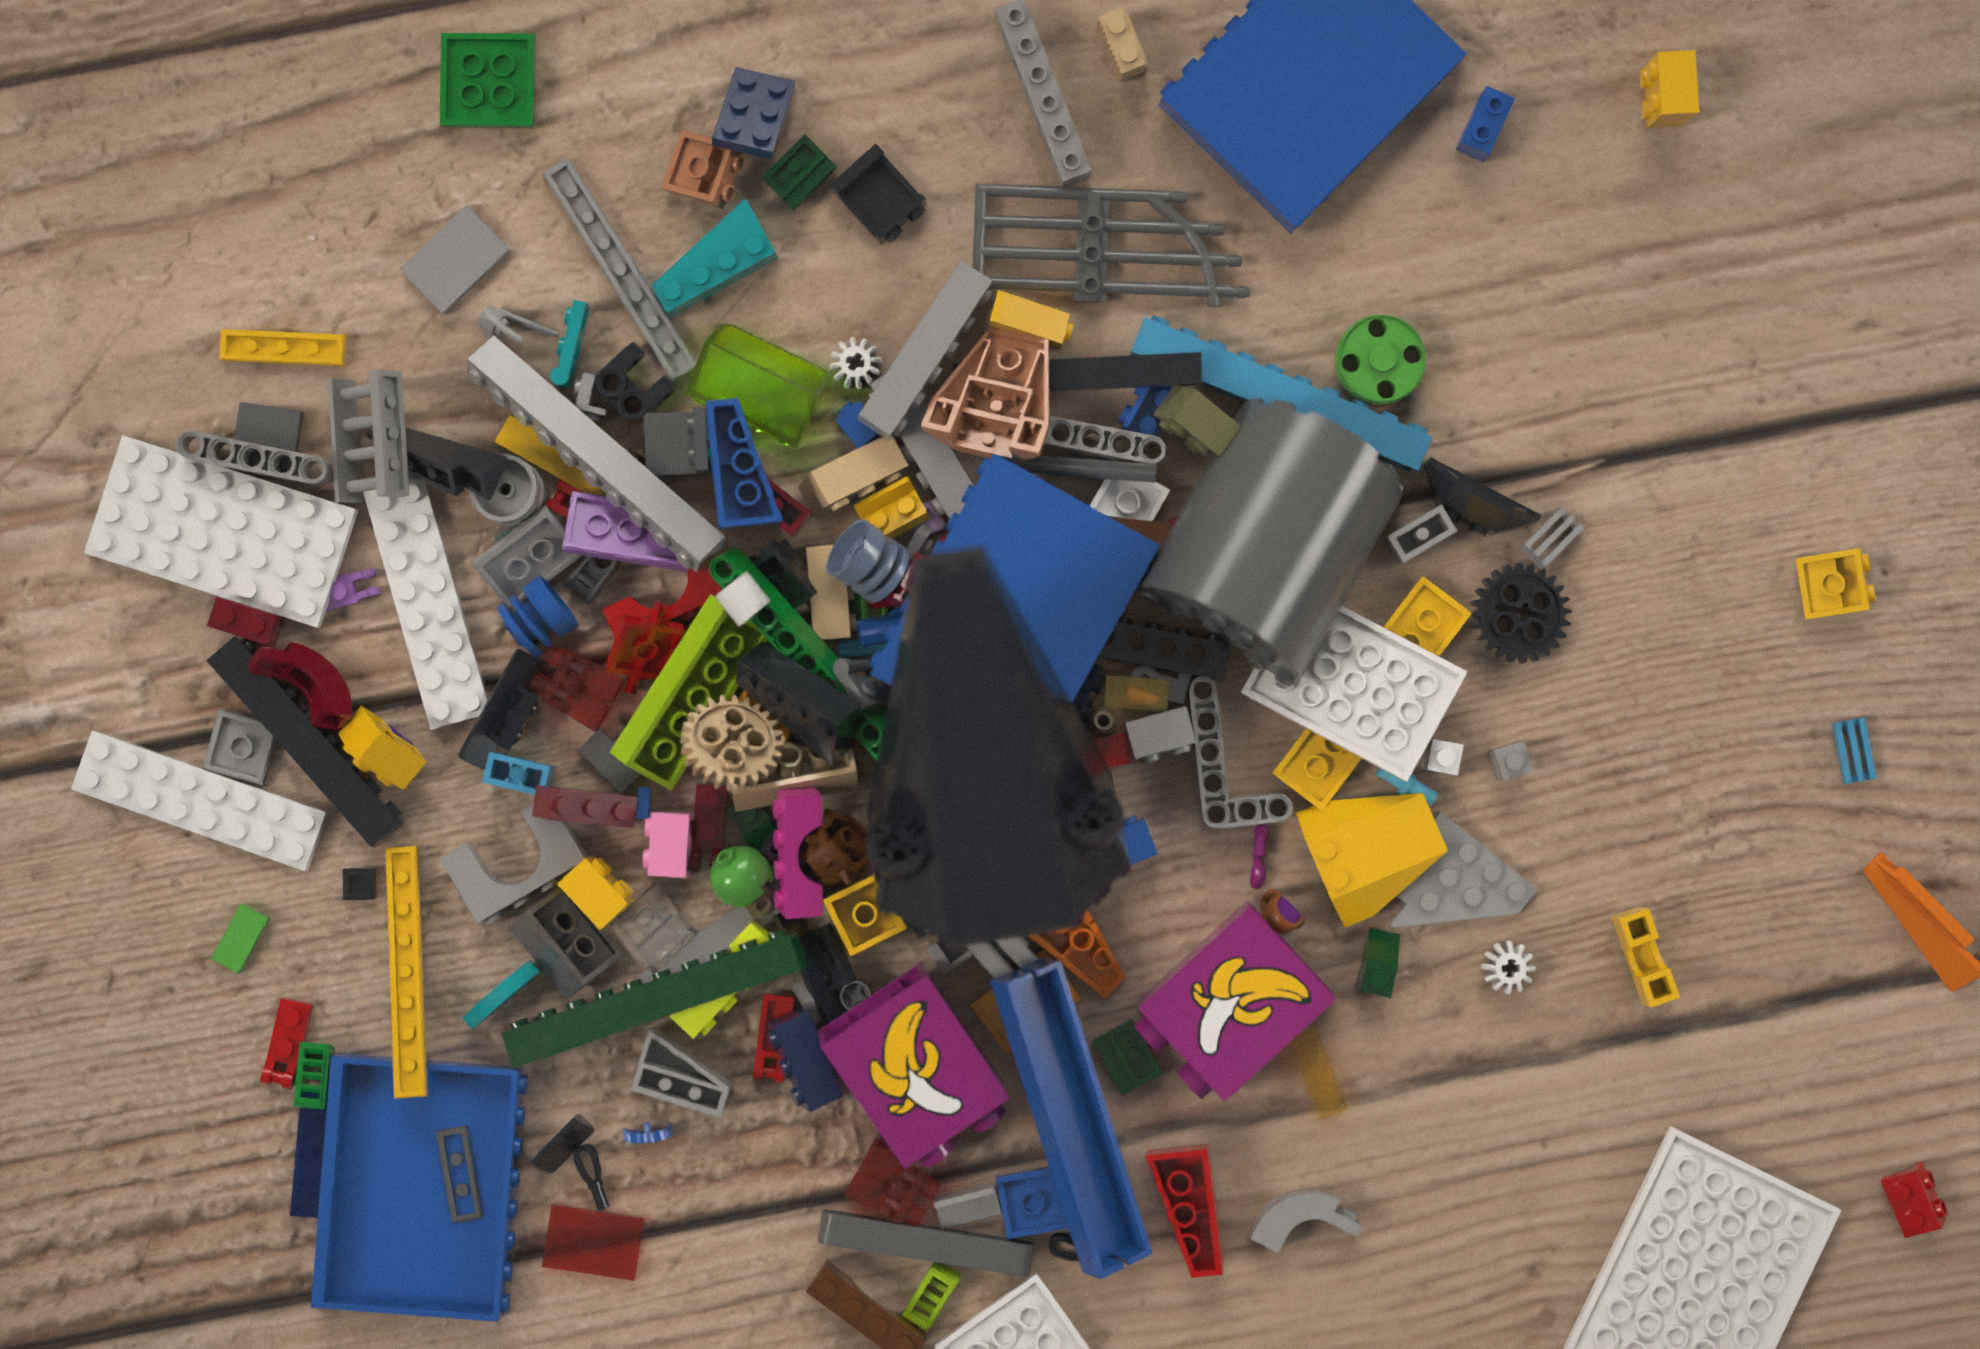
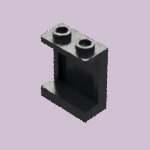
[830,143,927,245]

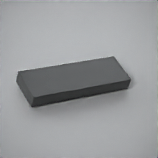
[436,1125,483,1223]

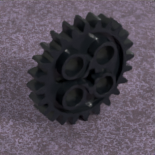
[1470,563,1572,664]

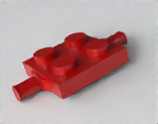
[606,601,685,695]

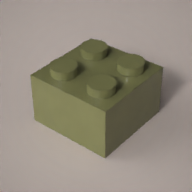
[1153,386,1242,457]

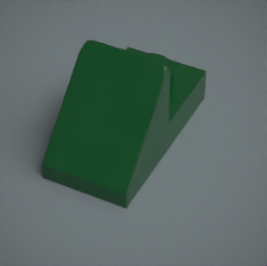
[726,805,776,858]

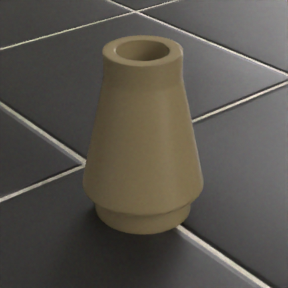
[1087,706,1118,737]

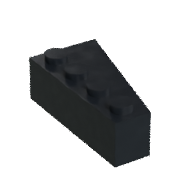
[736,641,861,766]

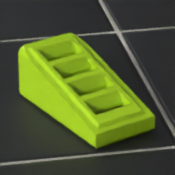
[901,1262,961,1332]

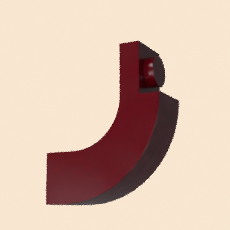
[249,642,353,731]

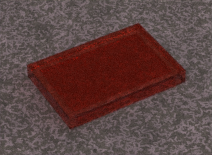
[542,1203,645,1281]

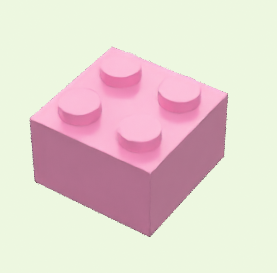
[643,811,695,878]

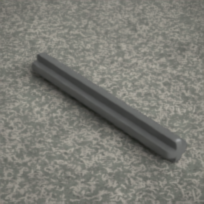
[1015,455,1158,483]

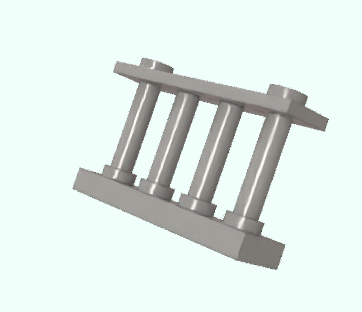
[328,369,410,504]

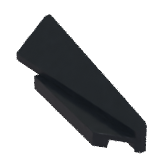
[366,427,508,501]

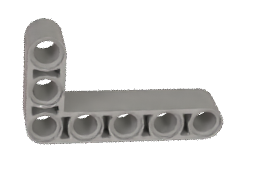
[1187,676,1293,829]

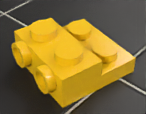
[1795,548,1876,620]

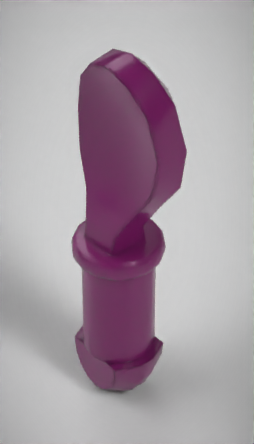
[1250,824,1269,890]

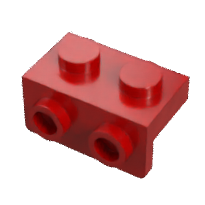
[1881,1162,1948,1238]

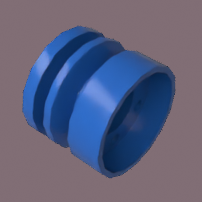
[497,575,579,658]

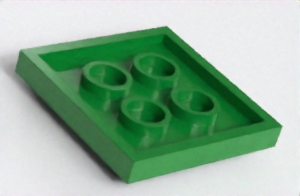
[440,33,536,129]

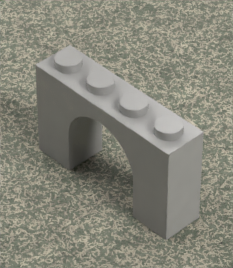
[440,803,588,925]

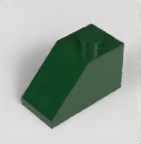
[1355,927,1400,998]

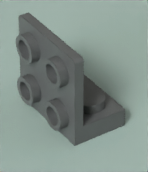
[643,407,709,476]

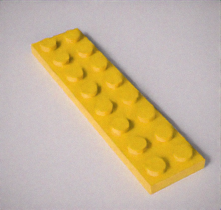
[1272,576,1471,811]

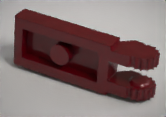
[691,784,728,871]

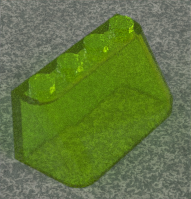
[685,323,831,448]

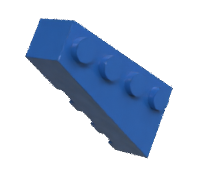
[705,398,783,531]

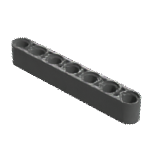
[818,1210,1035,1276]

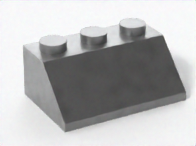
[508,887,624,1000]

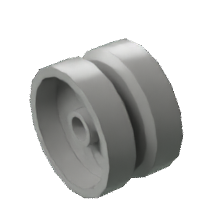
[470,454,548,528]
[966,936,1039,978]

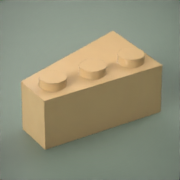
[797,436,908,519]

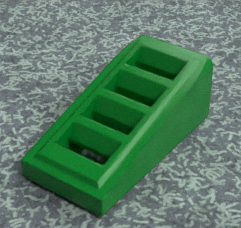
[293,1042,335,1110]

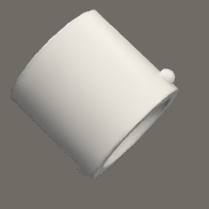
[715,571,771,626]

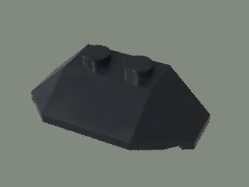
[1424,457,1541,537]

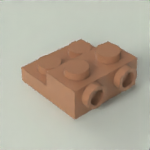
[661,130,745,210]

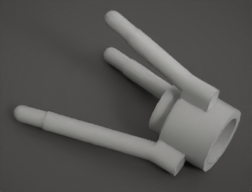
[477,305,559,343]

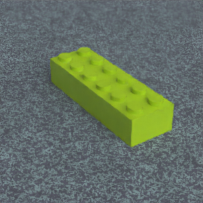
[610,594,768,791]

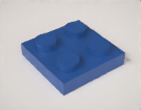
[996,1166,1068,1239]

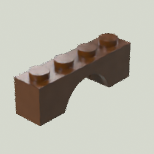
[806,1260,926,1349]

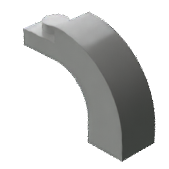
[1248,1189,1363,1253]

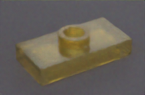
[1104,675,1169,711]

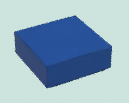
[635,786,651,819]

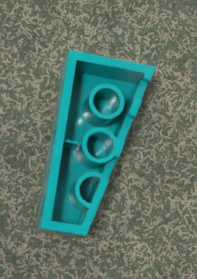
[651,198,778,318]

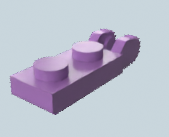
[326,568,382,612]

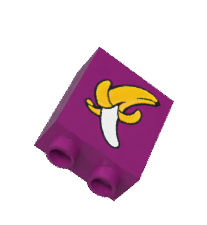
[1134,900,1336,1102]
[818,961,1010,1168]

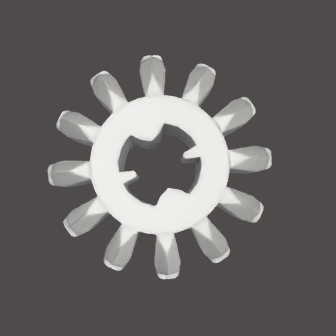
[830,337,882,390]
[1481,940,1536,994]

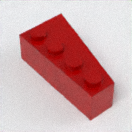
[1145,1143,1225,1278]

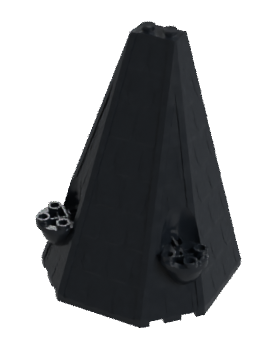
[866,545,1131,948]

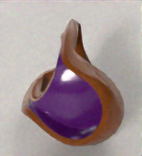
[1261,889,1305,934]

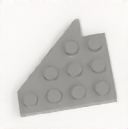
[1389,811,1538,927]

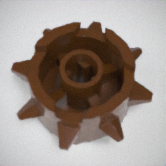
[798,809,869,886]

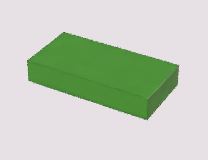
[211,903,271,973]

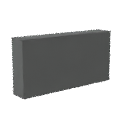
[578,728,642,794]

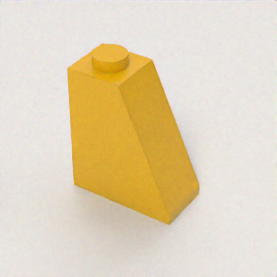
[990,290,1074,348]

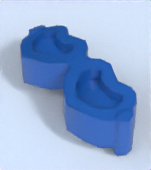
[623,1122,673,1143]

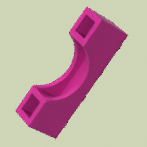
[773,787,823,919]

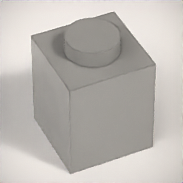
[1488,741,1533,780]

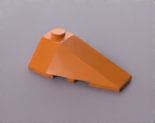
[1028,910,1126,999]

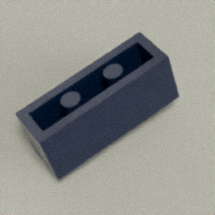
[767,1007,843,1112]

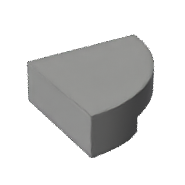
[792,981,822,1024]

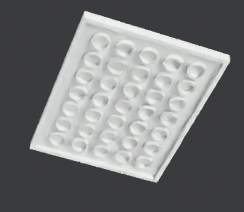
[1563,1126,1841,1349]

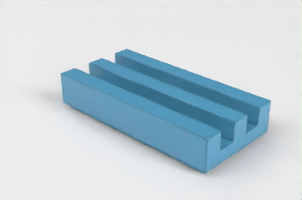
[1831,717,1877,784]

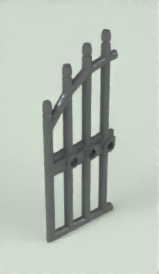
[972,184,1250,307]

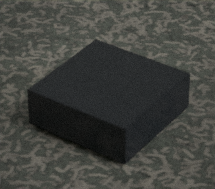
[343,868,376,900]

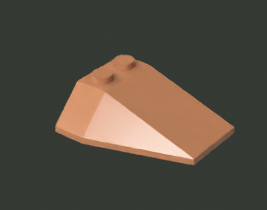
[921,327,1049,464]

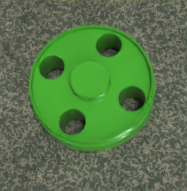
[1334,314,1426,406]

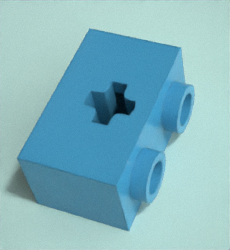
[482,752,556,795]

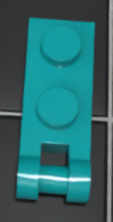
[550,300,590,389]

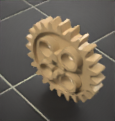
[680,694,784,791]

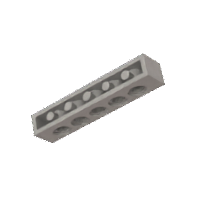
[995,0,1092,187]

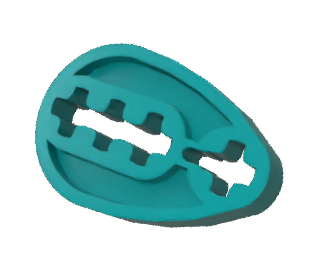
[462,960,540,1030]

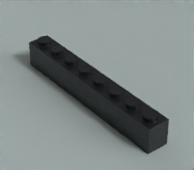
[206,636,404,848]

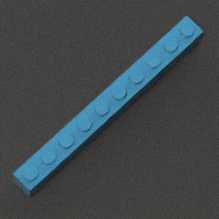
[1130,315,1433,474]

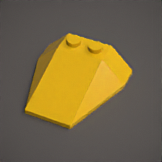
[1296,793,1448,928]

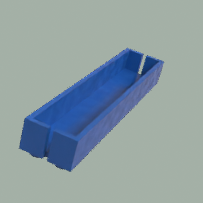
[990,957,1153,1280]

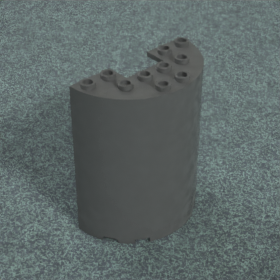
[1135,398,1404,687]

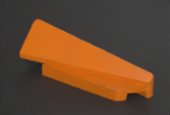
[1863,852,1980,992]

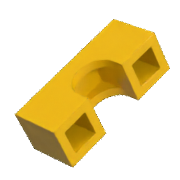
[1611,906,1680,1008]

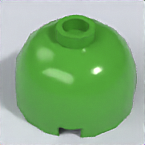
[709,845,774,908]

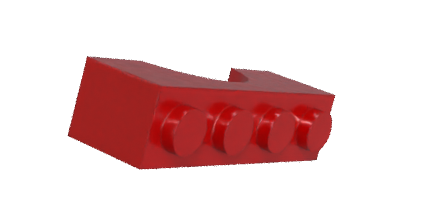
[602,560,723,637]

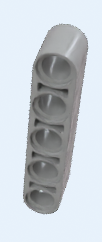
[1043,416,1167,468]
[176,431,333,486]

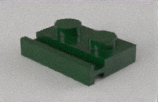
[761,134,837,211]
[1092,1018,1163,1095]

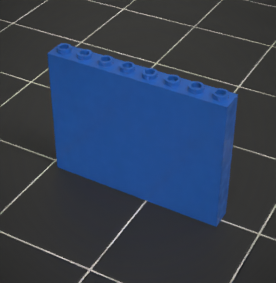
[1158,0,1467,234]
[868,453,1160,702]
[311,1053,528,1322]

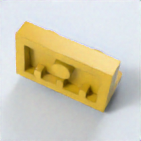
[854,477,931,539]

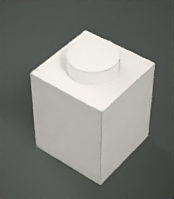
[1421,739,1464,776]

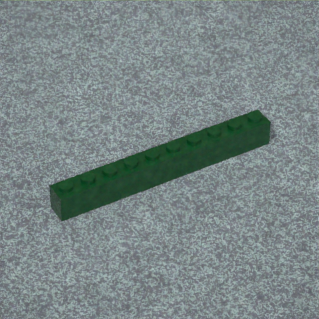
[501,929,808,1069]

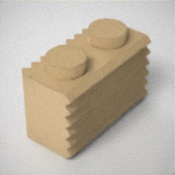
[1096,6,1148,82]

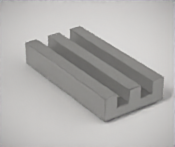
[1520,506,1584,570]

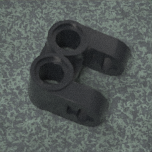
[595,342,677,423]

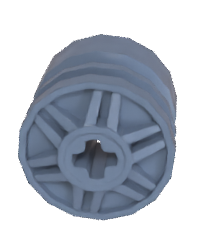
[826,519,910,603]

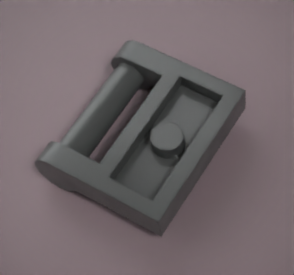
[833,655,891,712]

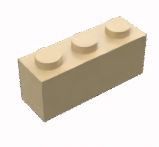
[806,545,857,641]

